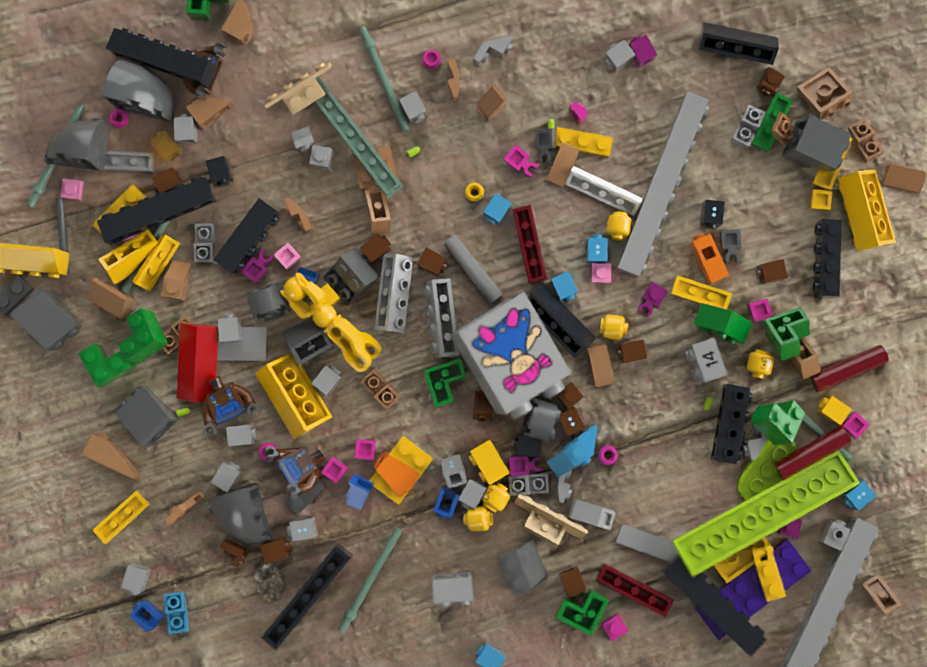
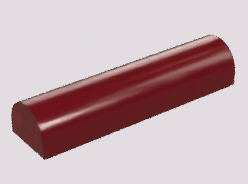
[512,205,548,284]
[810,345,889,393]
[772,426,851,481]
[596,563,674,617]

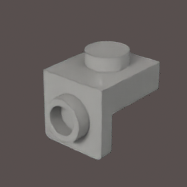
[291,127,316,152]

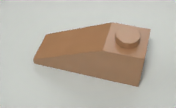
[82,432,140,479]

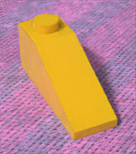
[98,230,158,285]

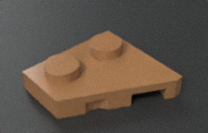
[164,491,205,526]

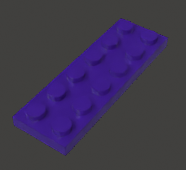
[694,539,811,640]

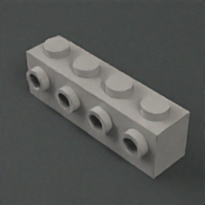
[374,254,413,334]
[424,278,460,359]

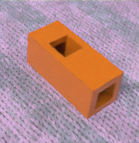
[690,233,729,285]

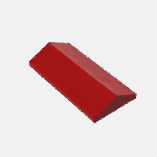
[176,323,219,402]

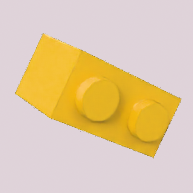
[469,439,509,485]

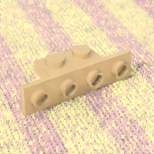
[264,62,332,115]
[513,494,588,547]

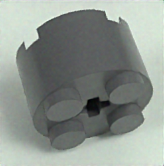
[247,283,291,322]
[522,398,561,442]

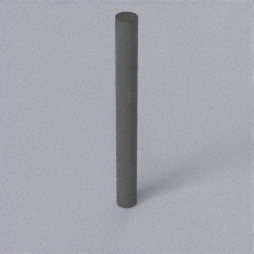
[56,198,70,274]

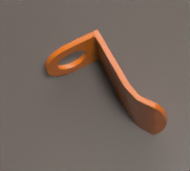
[374,451,420,497]

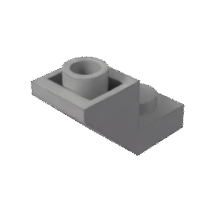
[473,36,513,67]
[742,424,768,460]
[568,499,616,530]

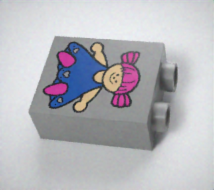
[450,292,571,419]

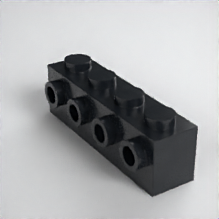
[698,22,779,65]
[213,198,280,275]
[812,219,842,299]
[527,283,596,358]
[711,384,752,464]

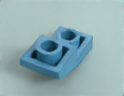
[164,592,189,635]

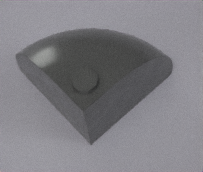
[101,60,175,122]
[44,118,110,172]
[208,485,273,544]

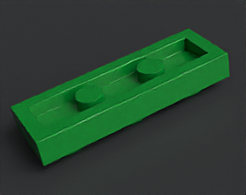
[750,93,793,152]

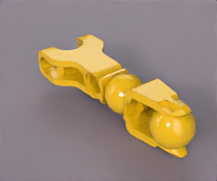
[280,273,382,372]

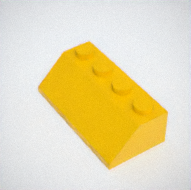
[838,170,896,252]
[0,243,70,279]
[255,353,332,439]

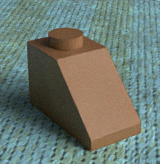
[221,0,254,46]
[476,84,507,122]
[186,96,233,130]
[365,189,391,235]
[161,260,192,301]
[790,337,821,380]

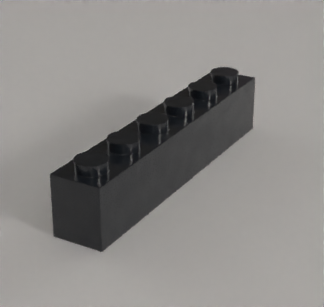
[105,28,218,88]
[97,176,217,245]
[261,543,353,650]
[661,555,767,657]

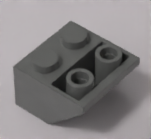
[323,248,379,306]
[283,317,335,366]

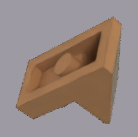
[862,574,903,616]

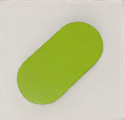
[737,439,798,501]

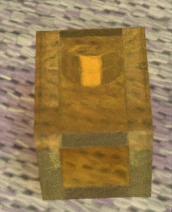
[150,130,183,163]

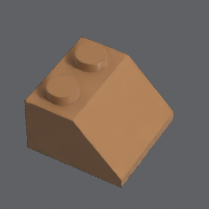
[87,277,137,321]

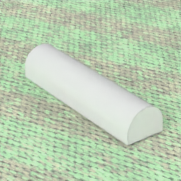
[565,166,643,216]

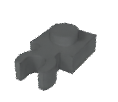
[535,128,556,163]
[720,229,742,263]

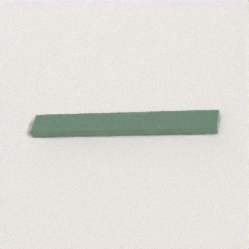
[315,76,403,198]

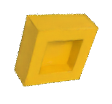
[810,189,833,211]

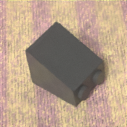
[781,115,851,172]
[10,288,82,351]
[115,386,180,447]
[497,539,547,596]

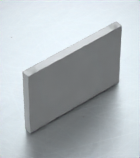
[218,326,267,362]

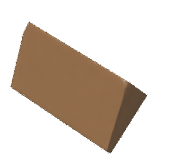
[882,164,927,193]

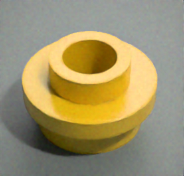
[465,183,484,202]

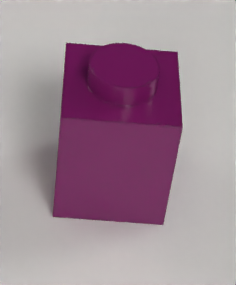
[629,35,657,68]

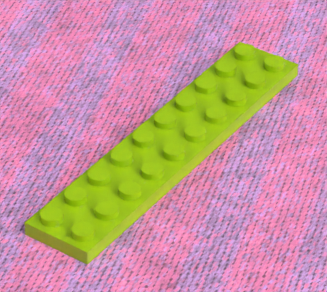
[672,450,860,577]

